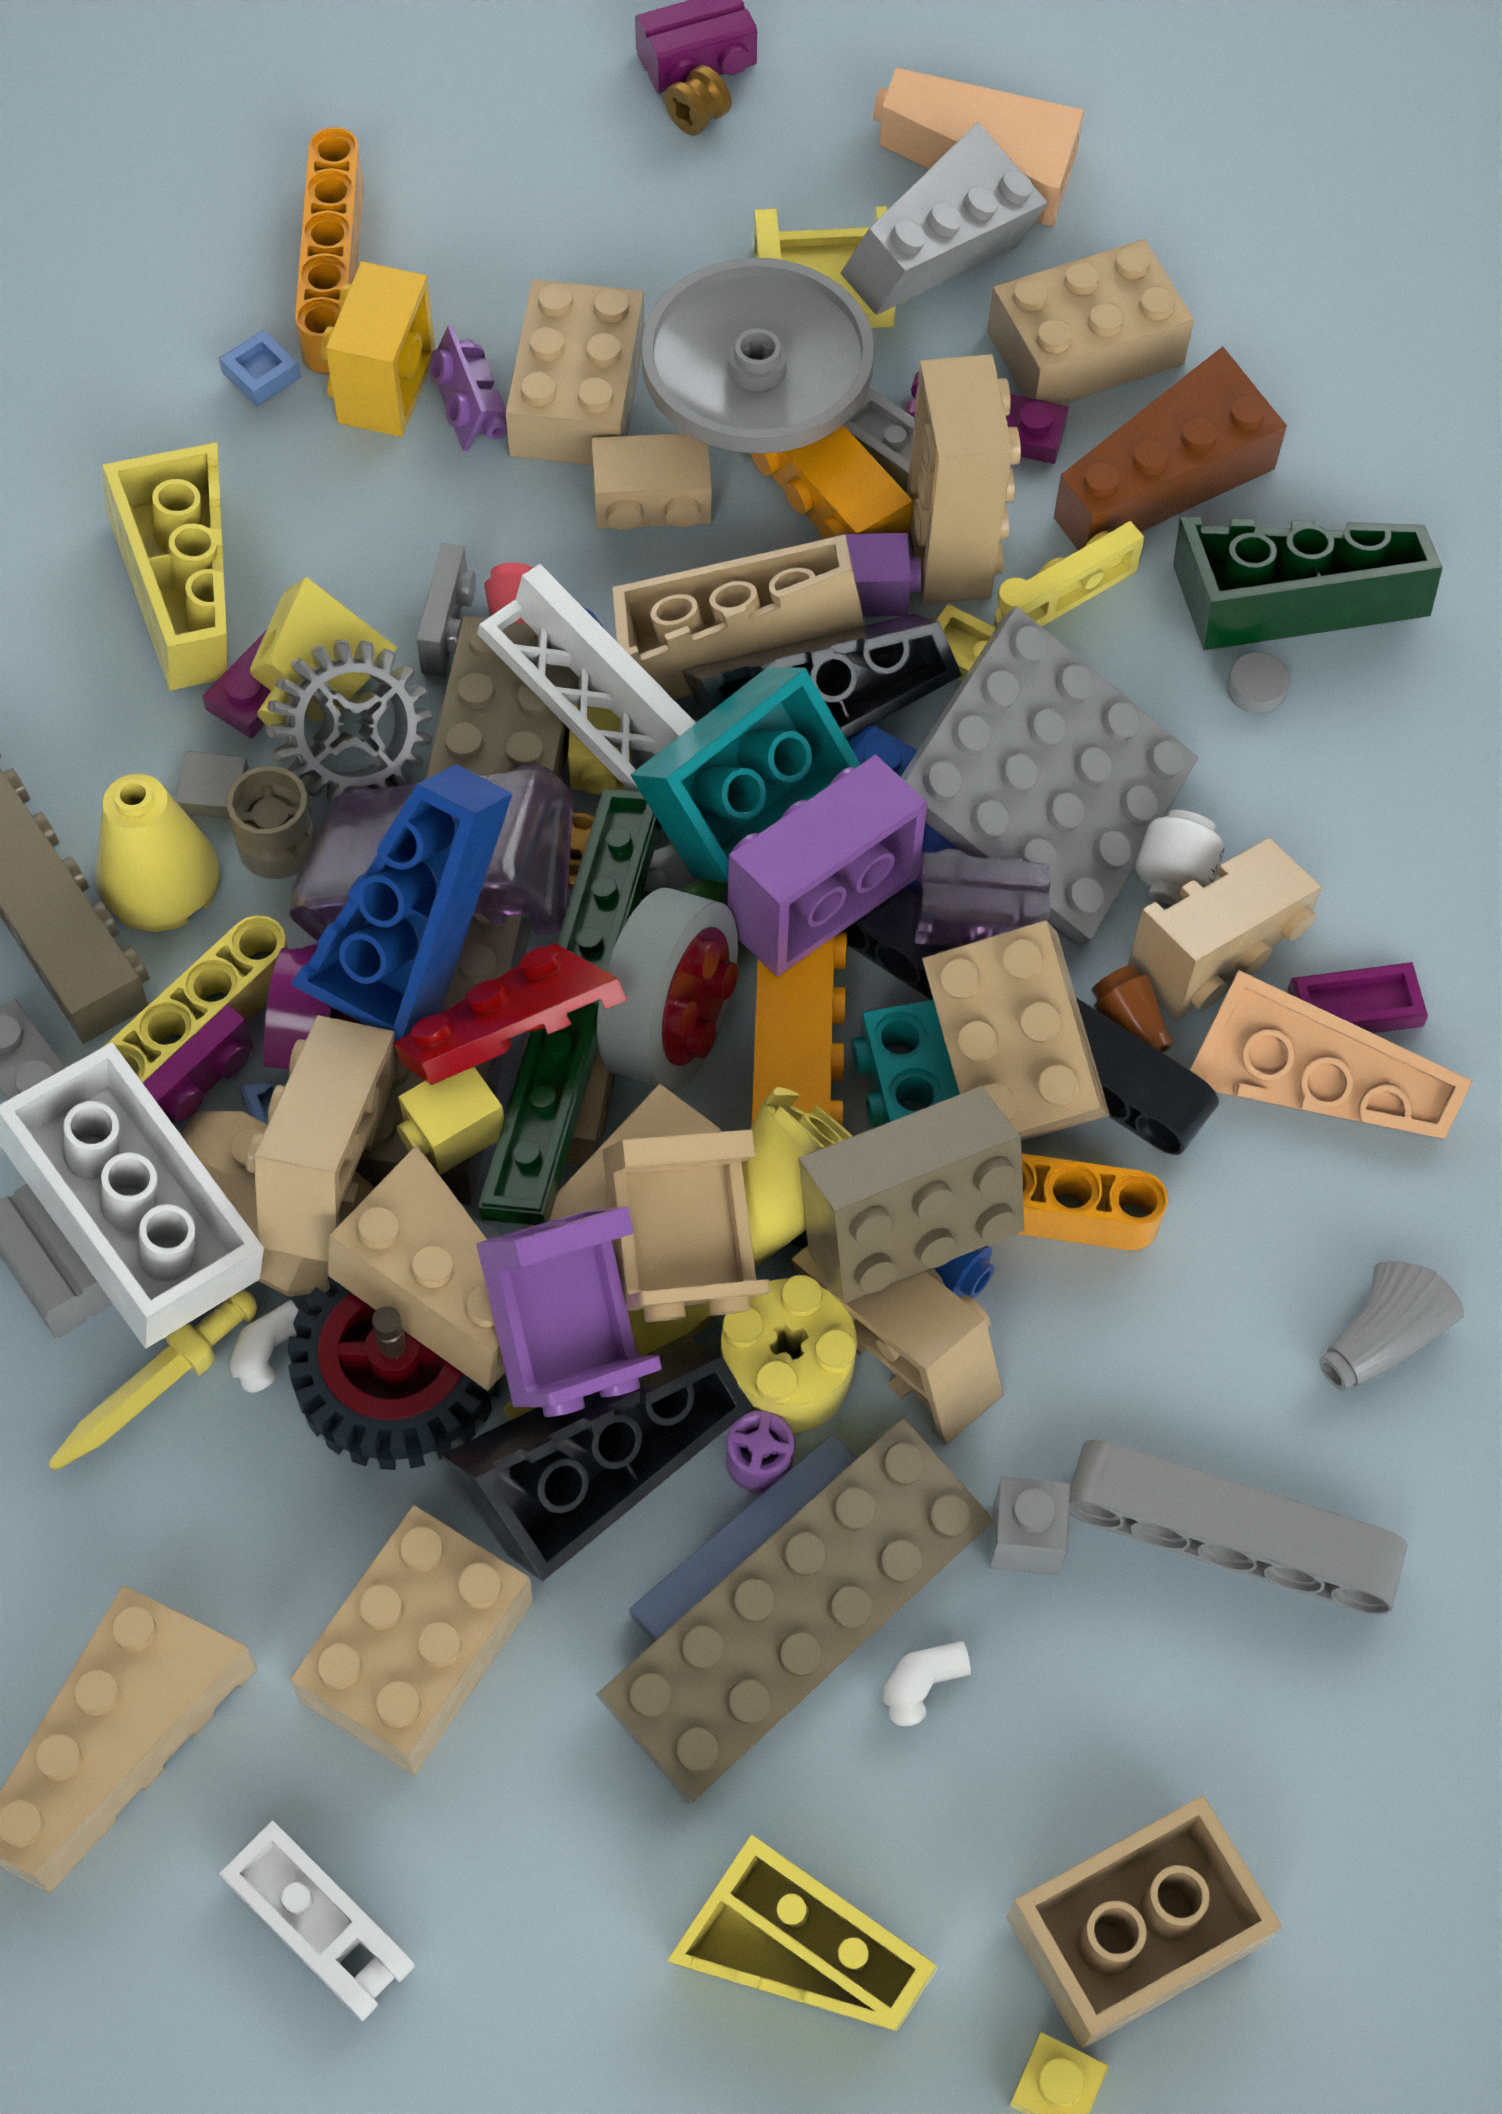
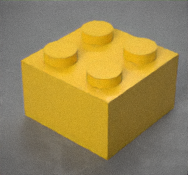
[321,261,436,437]

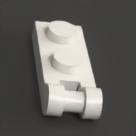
[219,1820,416,2022]

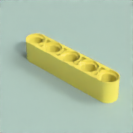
[103,915,288,1083]

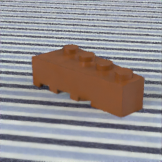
[1053,346,1287,550]

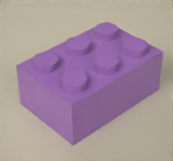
[728,754,927,977]

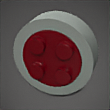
[597,888,738,1090]

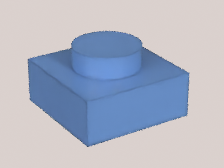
[219,329,301,407]

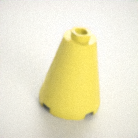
[95,774,221,932]
[742,1087,853,1268]

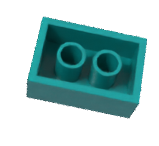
[630,667,861,883]

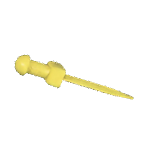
[49,1289,257,1470]

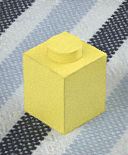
[397,1067,504,1175]

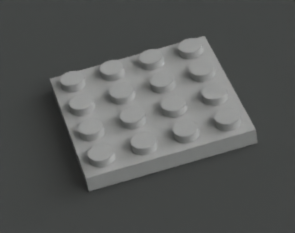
[901,606,1198,946]

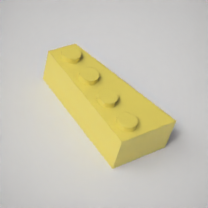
[102,442,228,691]

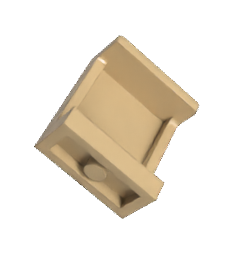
[602,1129,770,1322]

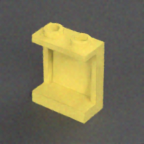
[753,206,905,328]

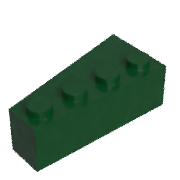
[1173,516,1443,651]

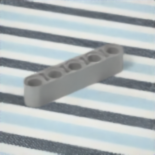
[1069,1439,1407,1615]

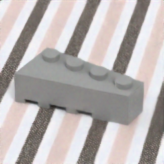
[841,122,1048,315]

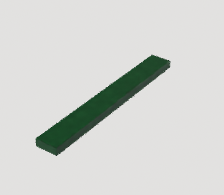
[478,789,661,1225]

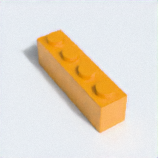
[751,425,913,540]
[751,932,847,1127]

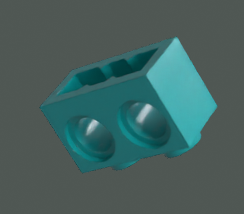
[851,1000,960,1129]

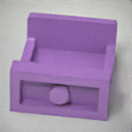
[476,1206,662,1417]

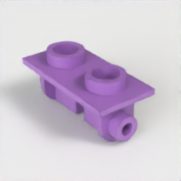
[429,326,507,451]

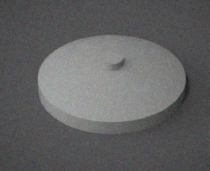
[641,258,874,454]

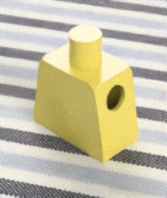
[250,577,397,726]

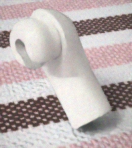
[229,1300,299,1393]
[883,1641,971,1726]

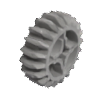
[266,639,433,806]

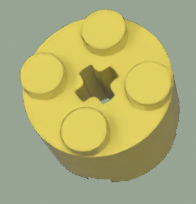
[721,1275,857,1433]

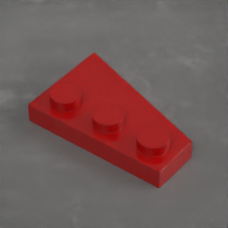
[393,943,627,1085]

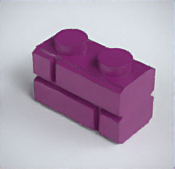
[635,0,758,93]

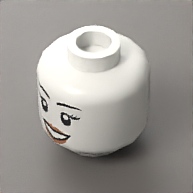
[1135,809,1224,905]

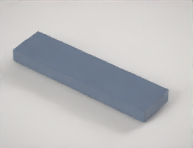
[629,1433,857,1642]

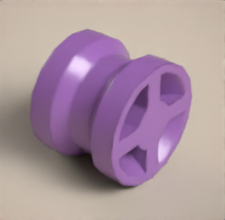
[726,1411,794,1493]

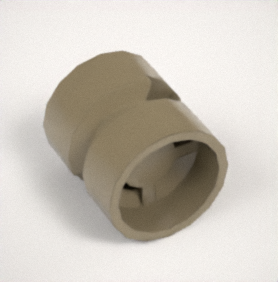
[226,766,317,879]

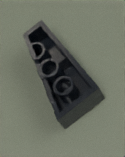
[681,614,962,738]
[441,1336,753,1581]

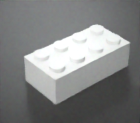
[0,1042,264,1349]

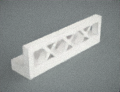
[477,564,696,791]

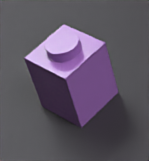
[837,533,921,617]

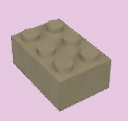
[799,1086,1024,1304]

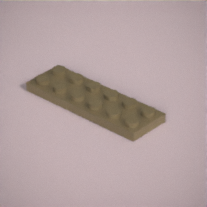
[595,1417,994,1803]

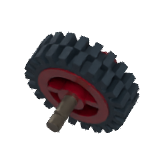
[287,1276,501,1470]

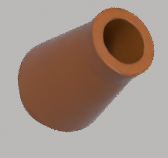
[1091,964,1174,1053]

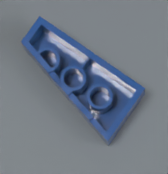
[290,764,513,1041]

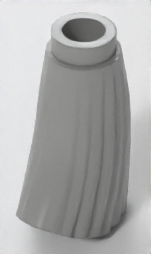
[1319,1261,1464,1391]

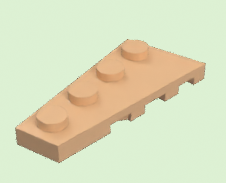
[1189,970,1473,1139]

